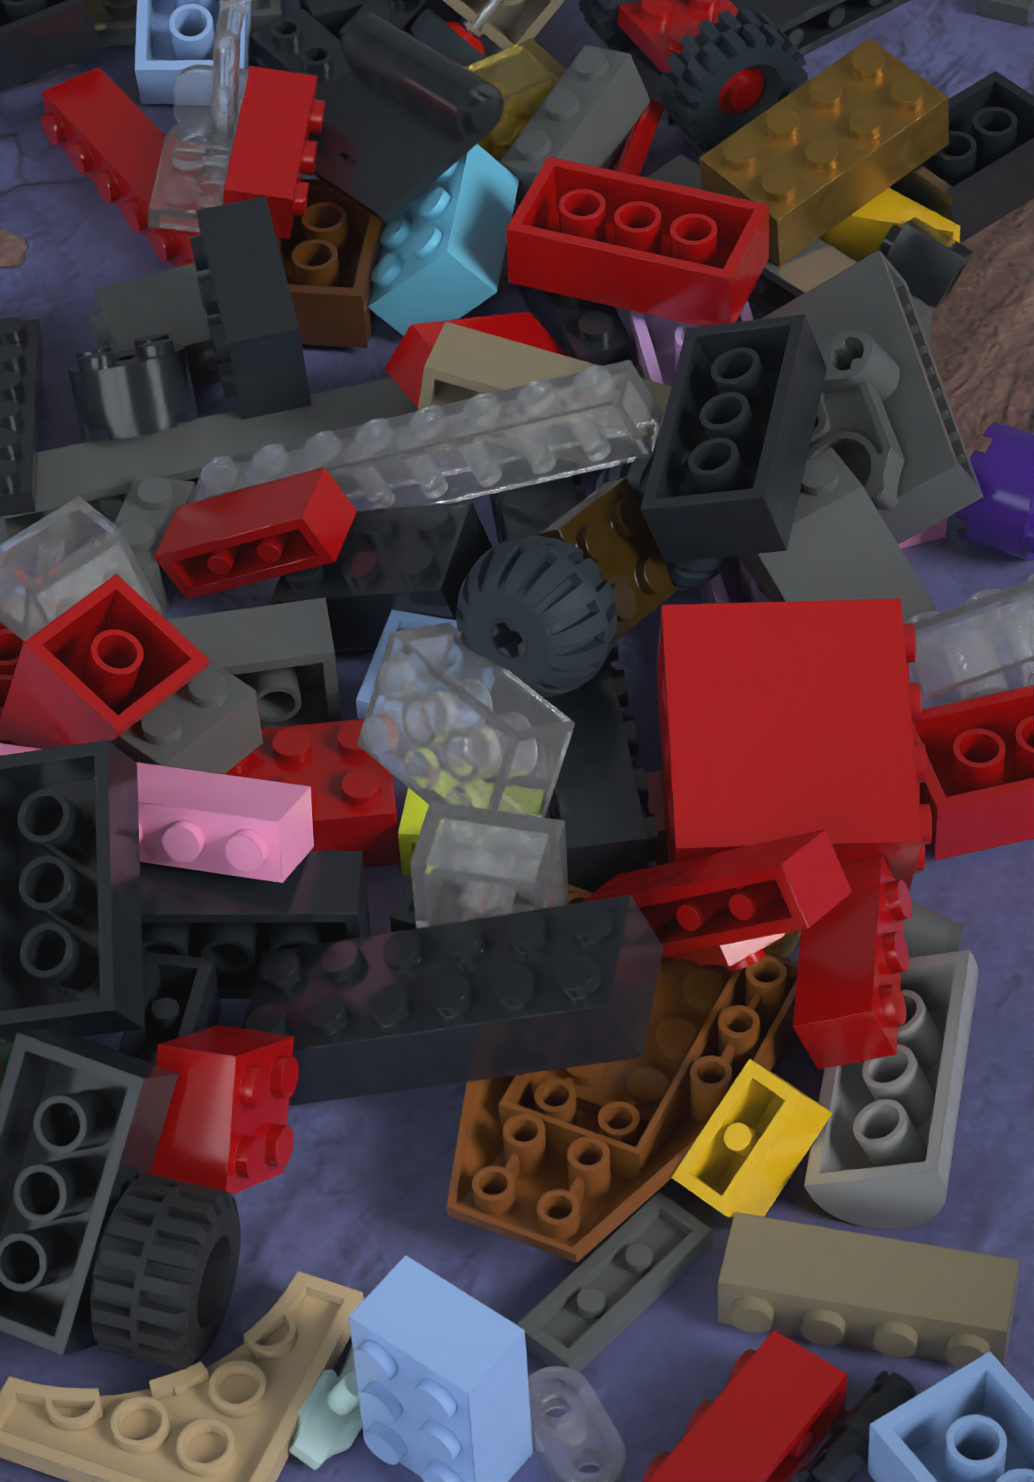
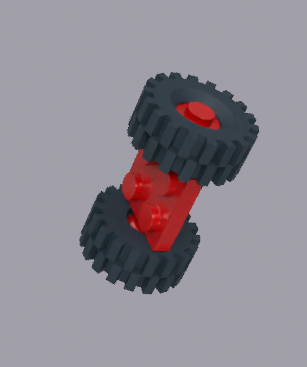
[578,0,808,151]

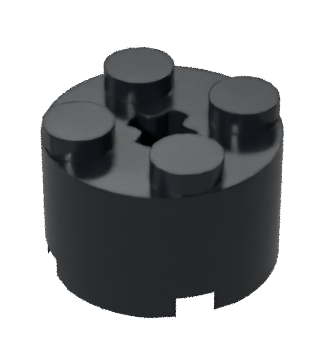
[68,333,199,442]

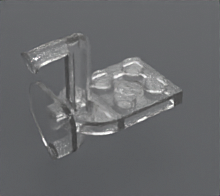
[148,0,252,232]

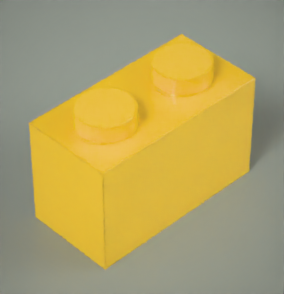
[671,1059,832,1219]

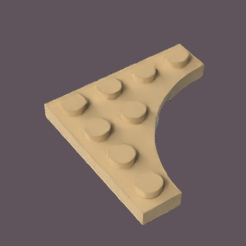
[0,1271,364,1482]

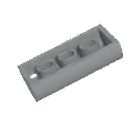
[804,950,978,1230]

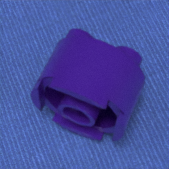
[956,422,1034,561]

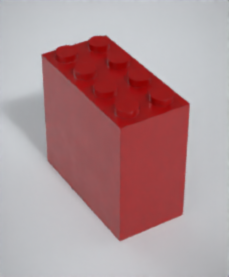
[656,598,932,892]

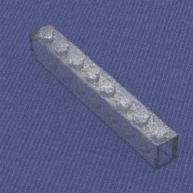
[190,360,663,511]

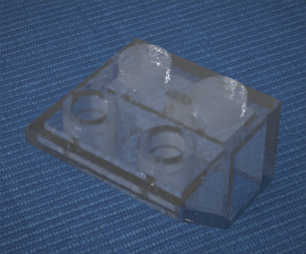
[0,496,162,642]

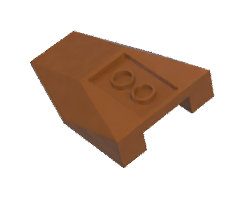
[446,882,798,1263]

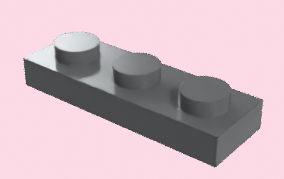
[516,1191,713,1381]

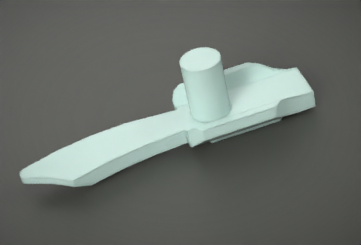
[288,1346,362,1470]

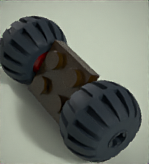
[456,437,733,698]

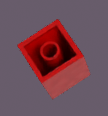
[0,574,210,749]

